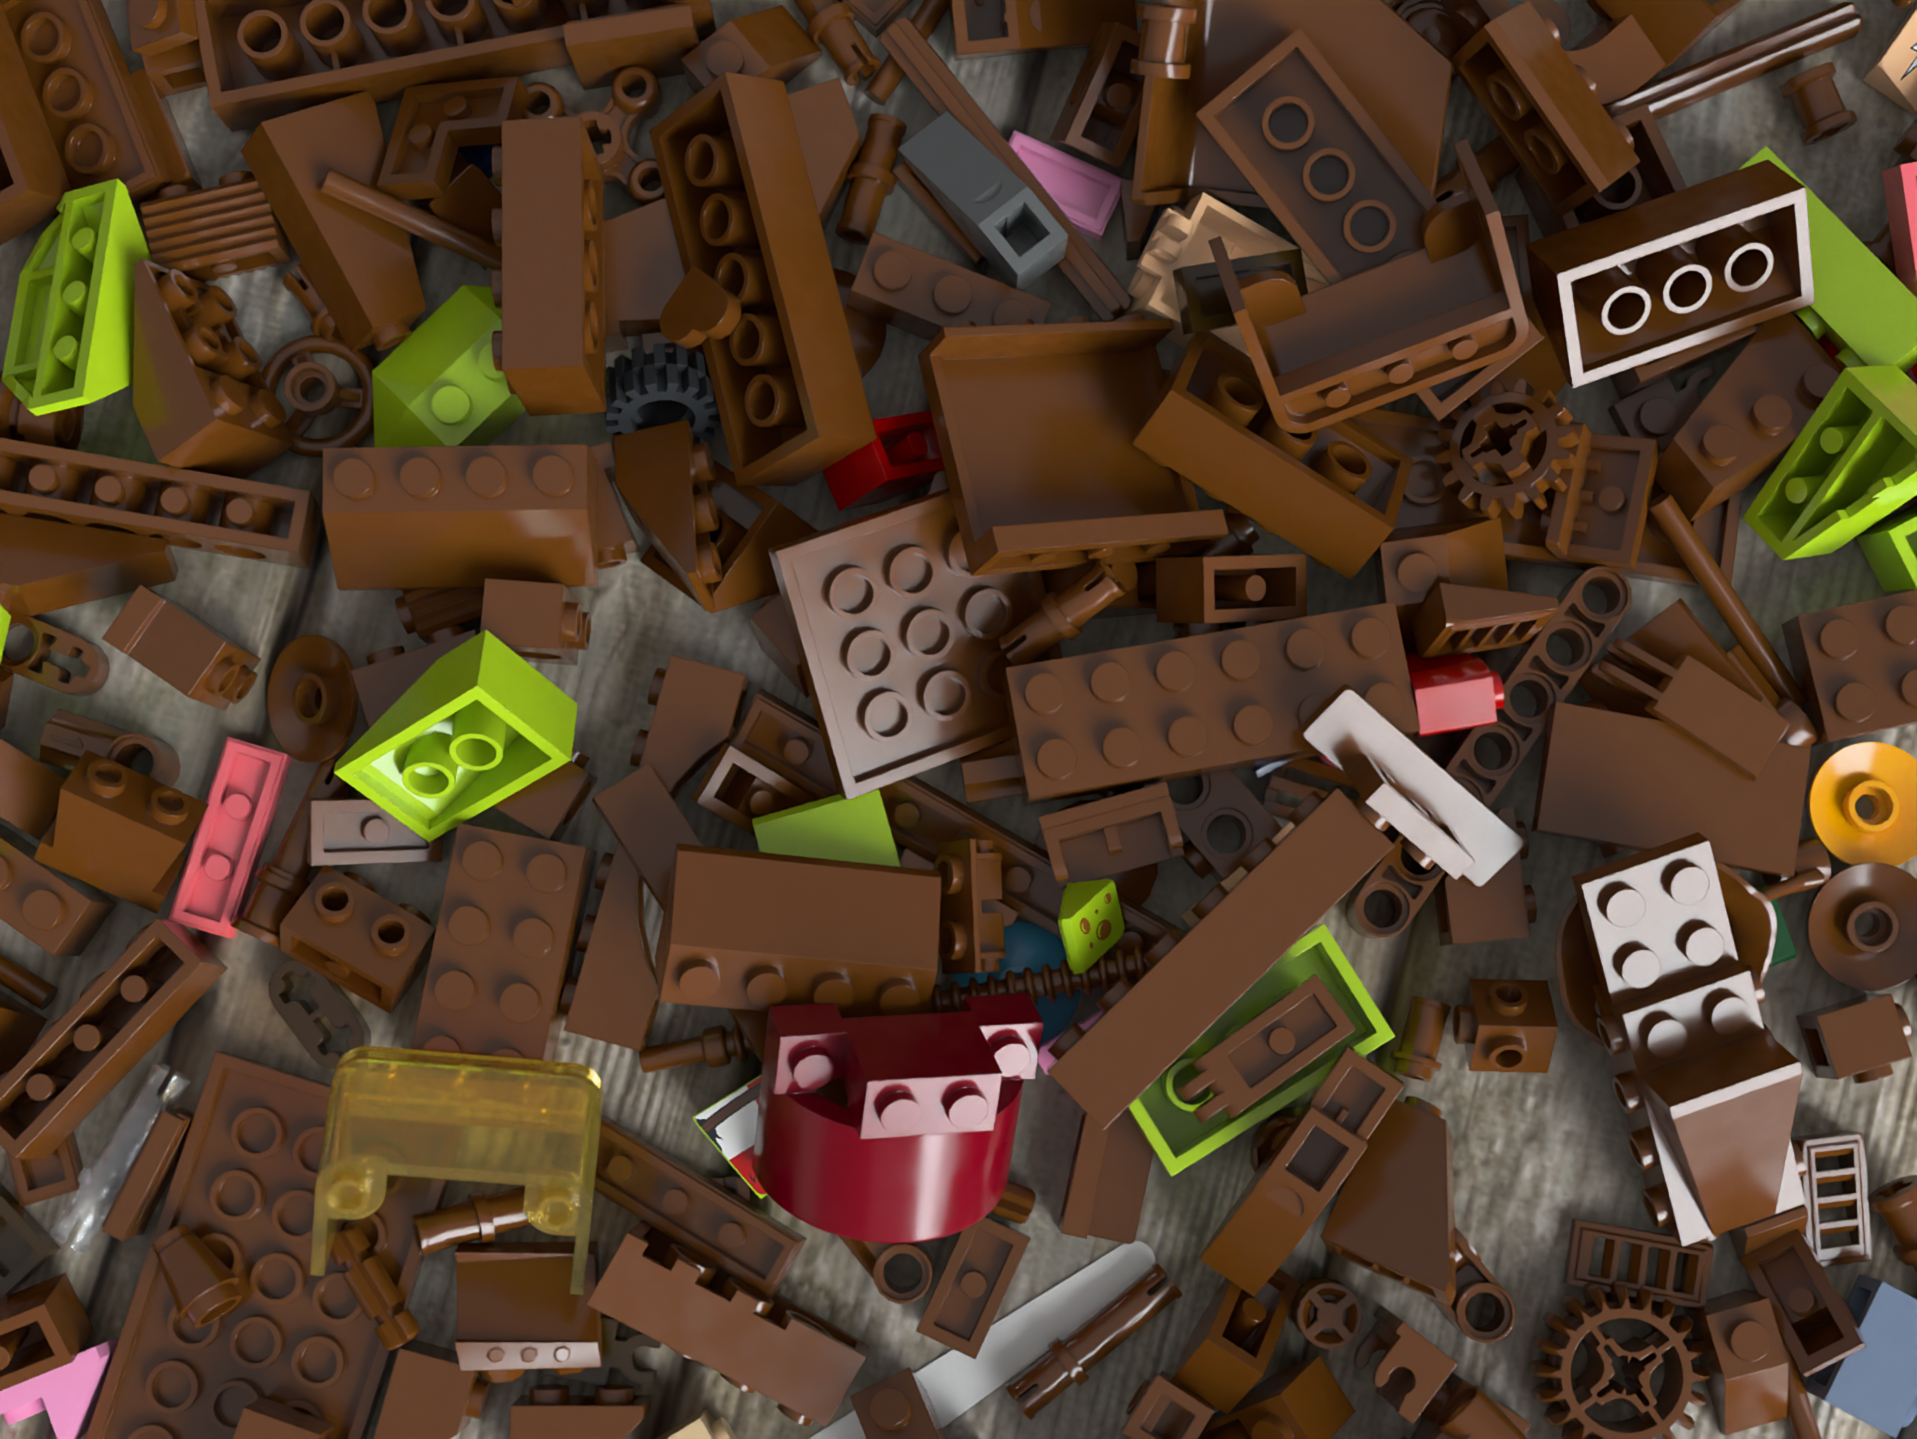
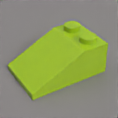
[334,629,578,842]

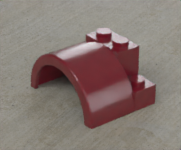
[752,993,1044,1244]

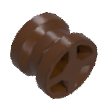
[1291,1277,1363,1349]

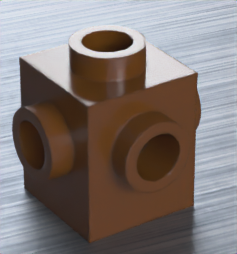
[1453,979,1558,1073]

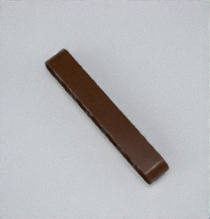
[1345,566,1631,939]

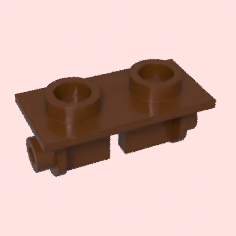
[933,839,1006,974]

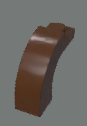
[1441,0,1666,105]

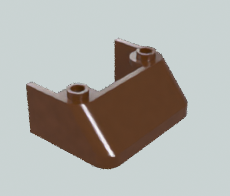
[1208,139,1530,434]

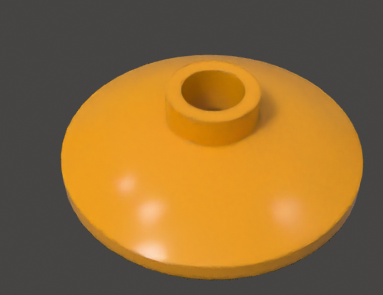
[1807,742,1917,867]

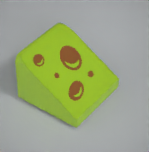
[1058,879,1125,974]

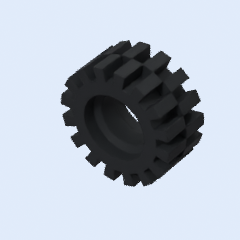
[605,343,721,443]

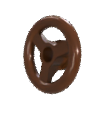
[261,335,375,457]

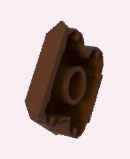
[454,1241,603,1383]

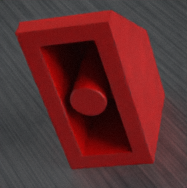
[822,410,945,511]

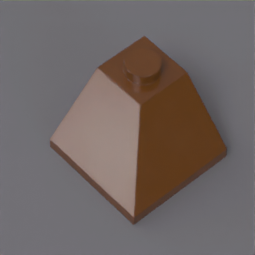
[640,460,819,613]
[1374,515,1508,655]

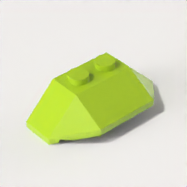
[1,178,152,416]
[372,285,526,447]

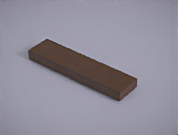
[551,1106,807,1298]

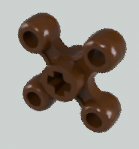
[522,65,665,208]

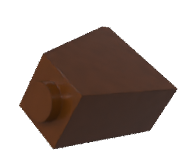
[1320,1096,1456,1306]

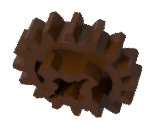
[1435,378,1581,520]

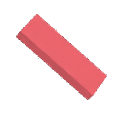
[168,737,293,939]

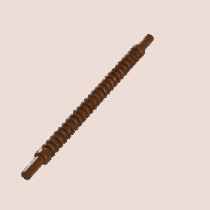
[639,942,1157,1073]

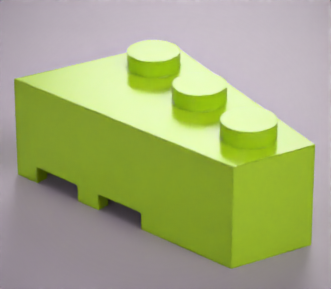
[1742,364,1917,560]

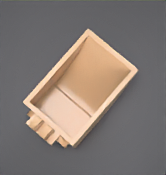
[1125,192,1329,357]

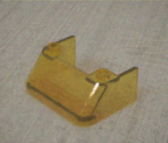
[310,1046,604,1295]

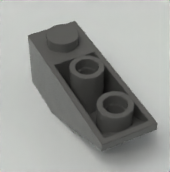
[897,111,1069,291]

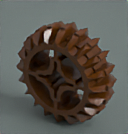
[1528,1279,1711,1439]

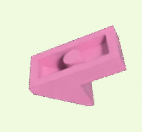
[0,1338,118,1439]

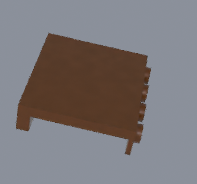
[918,314,1229,576]

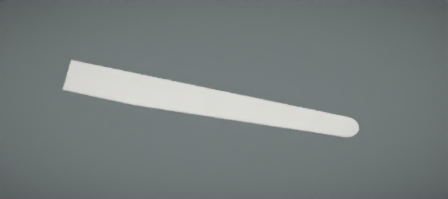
[808,1241,1155,1439]

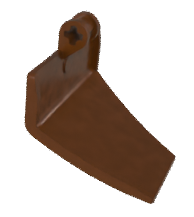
[1130,0,1454,208]

